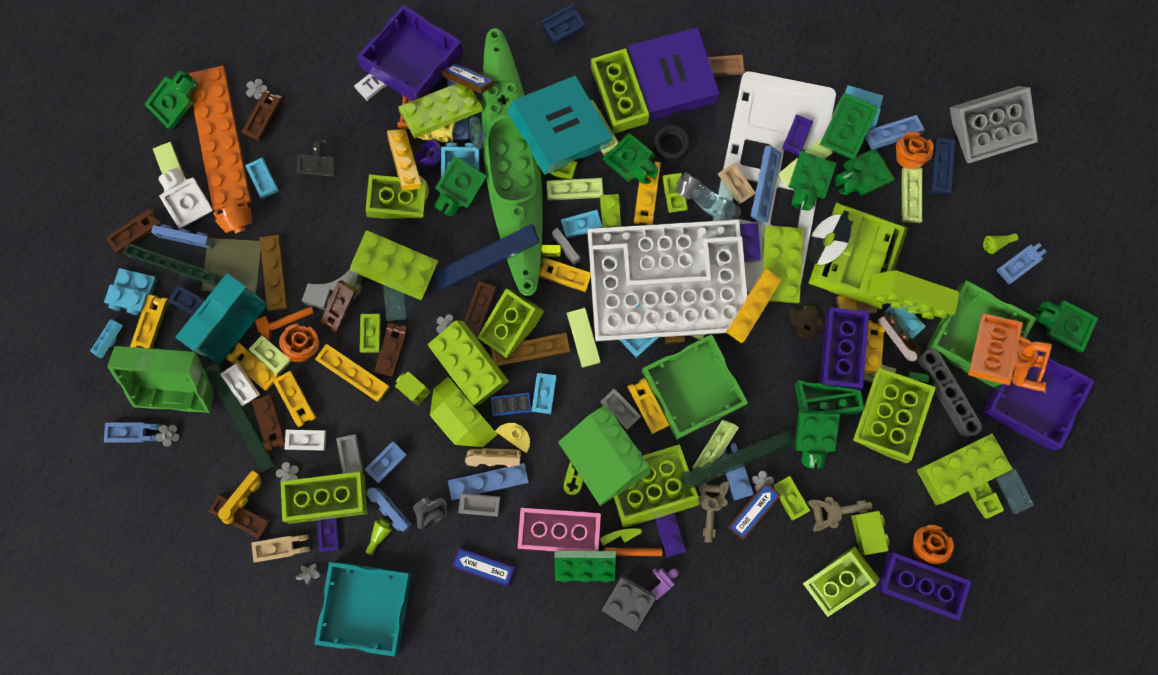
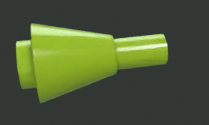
[983,233,1018,254]
[365,518,393,555]

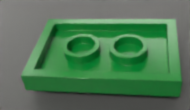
[819,93,878,160]
[555,551,616,582]

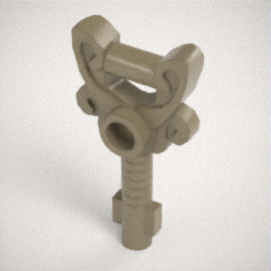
[697,479,729,543]
[807,497,872,532]

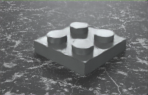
[601,575,656,631]

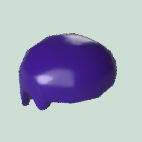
[414,140,441,167]

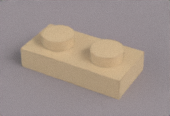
[718,162,755,204]

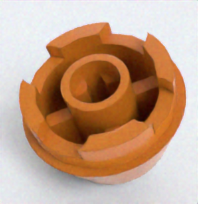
[896,132,934,170]
[213,201,252,234]
[279,324,319,362]
[912,525,954,565]

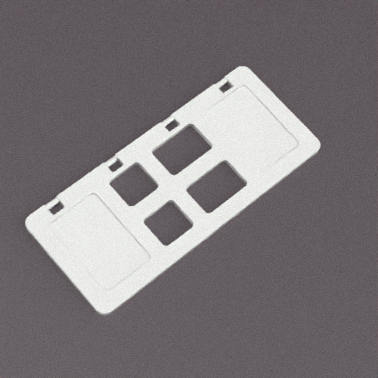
[713,72,836,293]

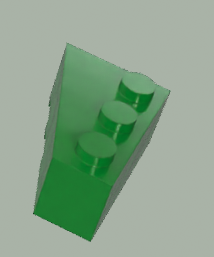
[794,380,864,416]

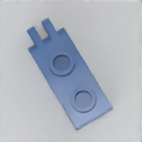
[997,243,1047,285]

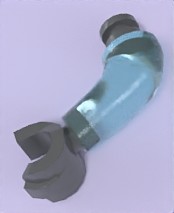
[675,172,741,220]

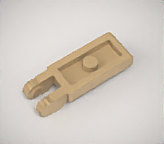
[465,448,521,467]
[252,535,310,563]

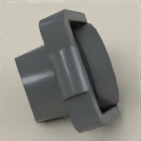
[413,497,447,530]

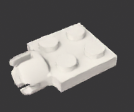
[159,168,214,228]

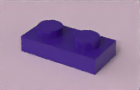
[740,223,761,262]
[655,513,686,557]

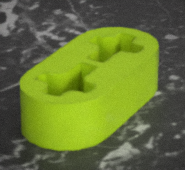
[564,462,583,495]

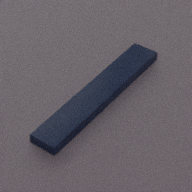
[433,224,540,291]

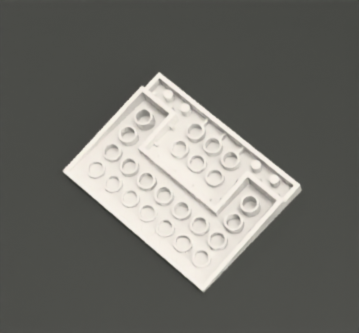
[587,220,747,341]

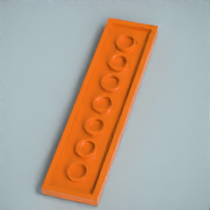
[188,66,252,212]

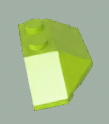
[430,377,498,447]

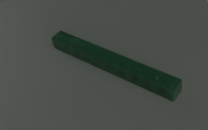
[123,243,224,287]
[205,363,276,473]
[680,431,795,490]

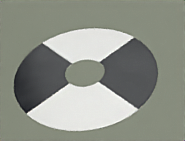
[808,215,852,265]

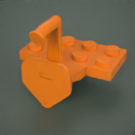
[968,313,1052,393]

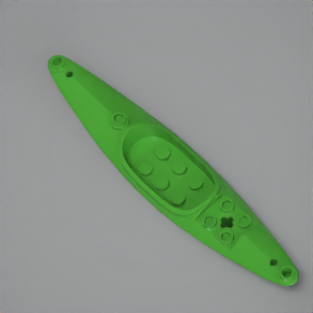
[482,28,543,296]

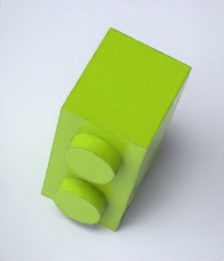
[395,372,431,406]
[851,511,889,555]

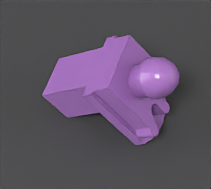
[651,567,679,600]

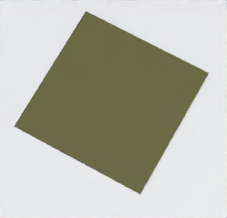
[202,238,261,294]

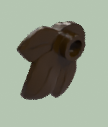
[789,304,825,339]

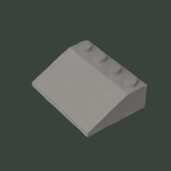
[950,86,1038,163]

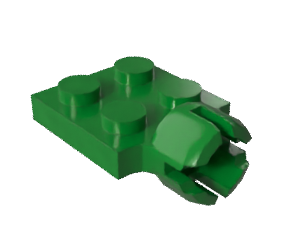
[144,71,198,130]
[603,133,658,184]
[835,149,894,196]
[788,151,836,211]
[435,156,487,217]
[1035,300,1098,352]
[794,411,840,469]

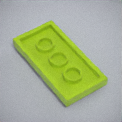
[398,83,483,138]
[762,225,803,303]

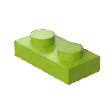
[600,194,621,228]
[360,314,381,353]
[772,476,810,520]

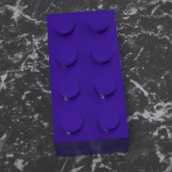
[819,307,869,390]
[875,552,971,621]

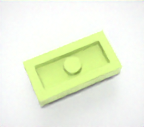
[249,335,291,375]

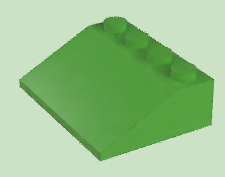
[558,405,650,506]

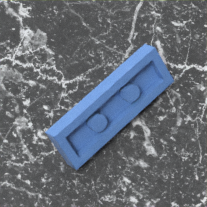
[865,115,925,150]
[151,224,214,249]

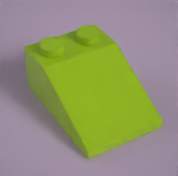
[366,174,426,219]
[477,289,544,358]
[803,546,880,617]

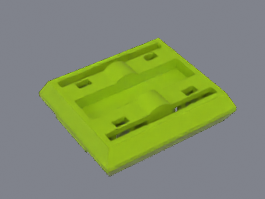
[809,202,908,309]

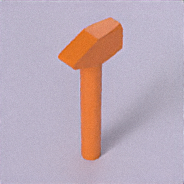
[255,306,315,340]
[603,548,662,556]

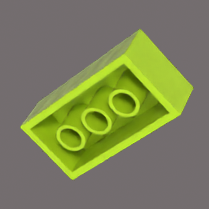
[591,49,649,134]
[350,230,438,300]
[868,270,959,319]
[427,320,509,406]
[917,433,1012,505]
[281,472,368,524]

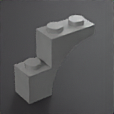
[302,269,364,310]

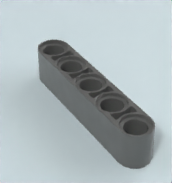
[918,349,982,437]

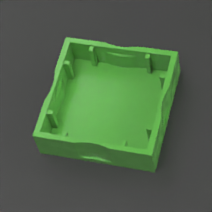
[925,280,1036,388]
[641,334,748,440]
[107,346,216,413]

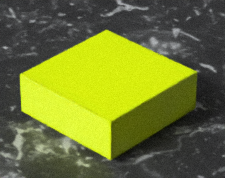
[541,245,561,257]

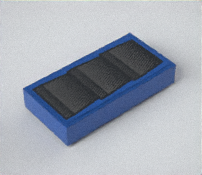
[491,393,531,417]

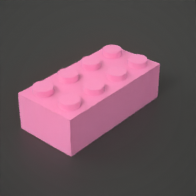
[518,508,601,551]

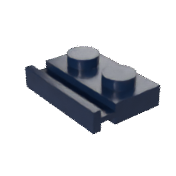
[541,4,586,45]

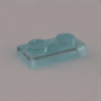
[468,116,486,149]
[383,285,406,321]
[995,469,1034,514]

